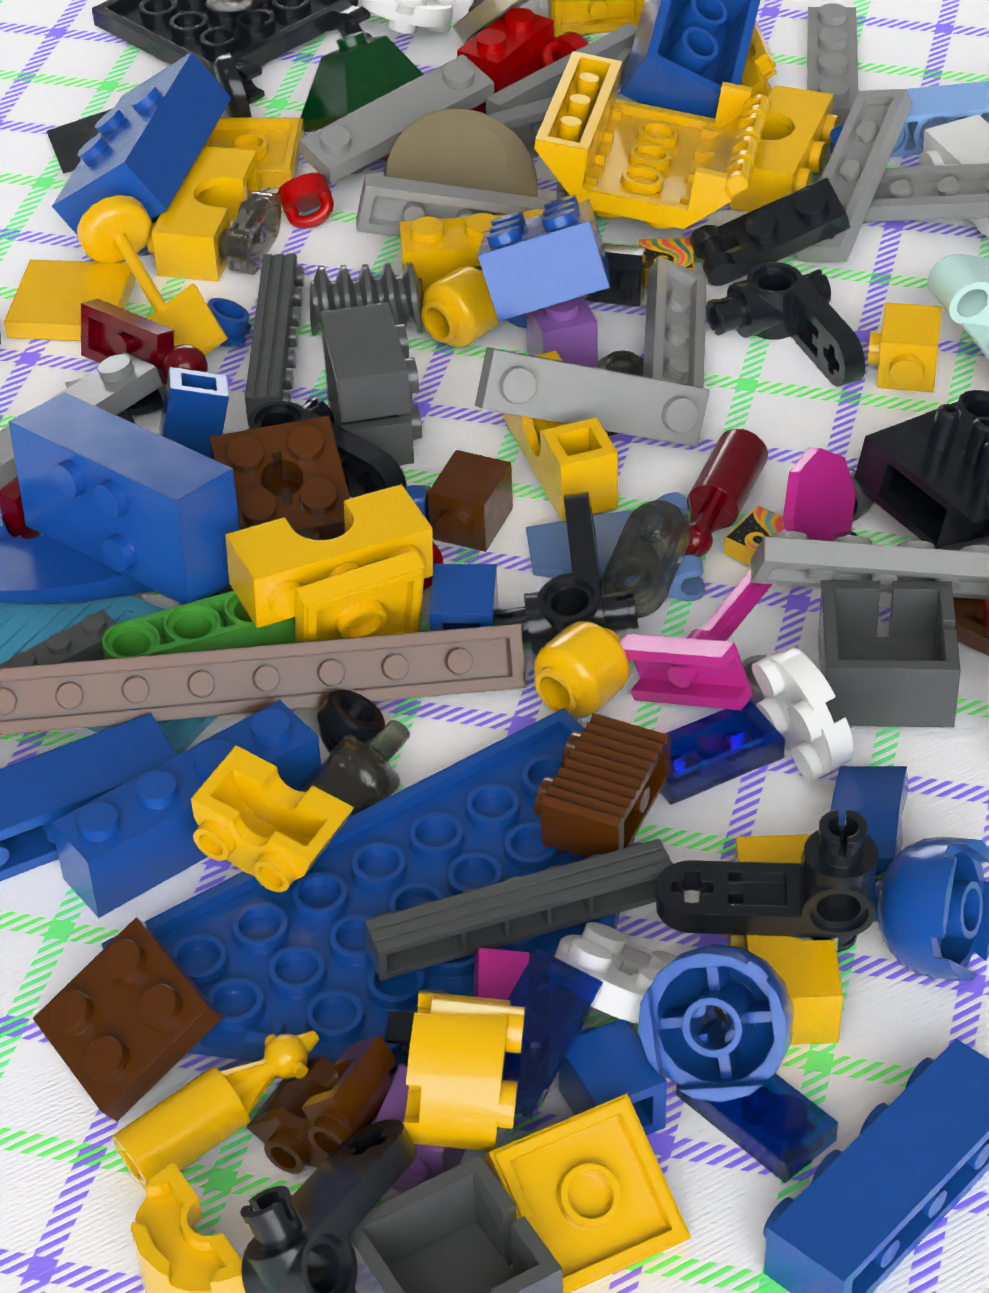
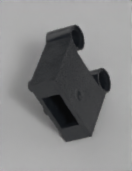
[854,390,989,548]

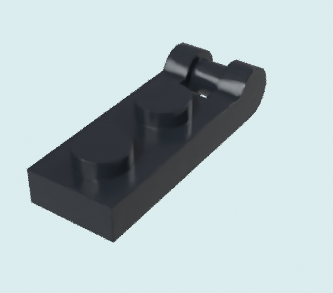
[690,177,851,286]

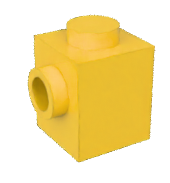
[868,302,942,393]

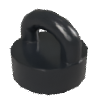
[317,690,385,763]

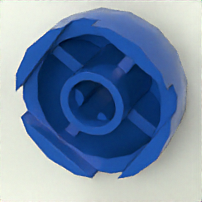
[874,837,989,981]
[638,944,794,1102]

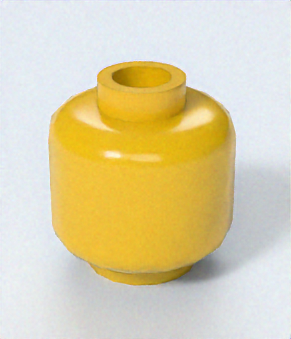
[421,266,500,347]
[534,621,630,717]

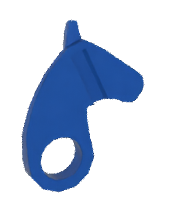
[0,507,154,604]

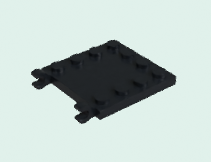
[92,0,372,104]

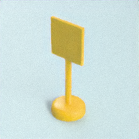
[77,195,228,388]

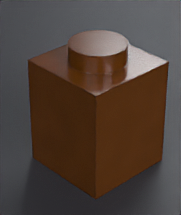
[428,450,513,552]

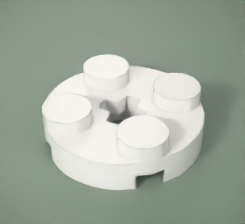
[357,0,454,34]
[752,647,854,782]
[550,922,677,1024]

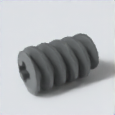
[309,263,423,336]

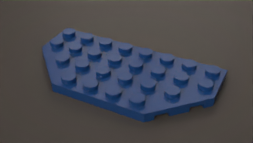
[101,708,635,1067]

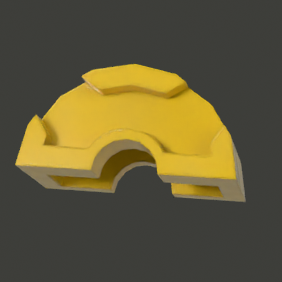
[191,745,354,892]
[403,991,525,1152]
[131,1162,245,1293]

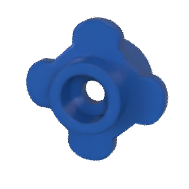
[207,298,251,347]

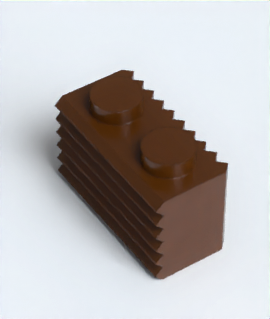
[534,713,671,859]

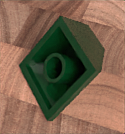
[300,31,424,131]

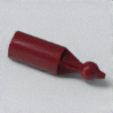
[676,429,768,558]

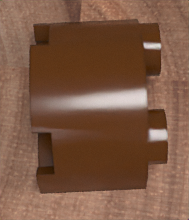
[246,1034,396,1174]

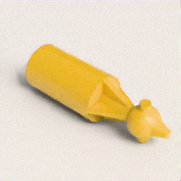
[111,1031,320,1189]

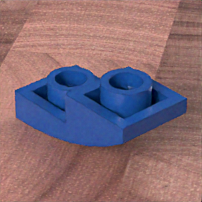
[830,766,909,876]

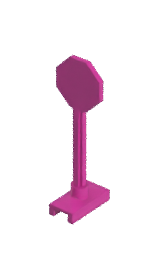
[620,447,856,710]

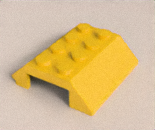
[534,51,770,229]

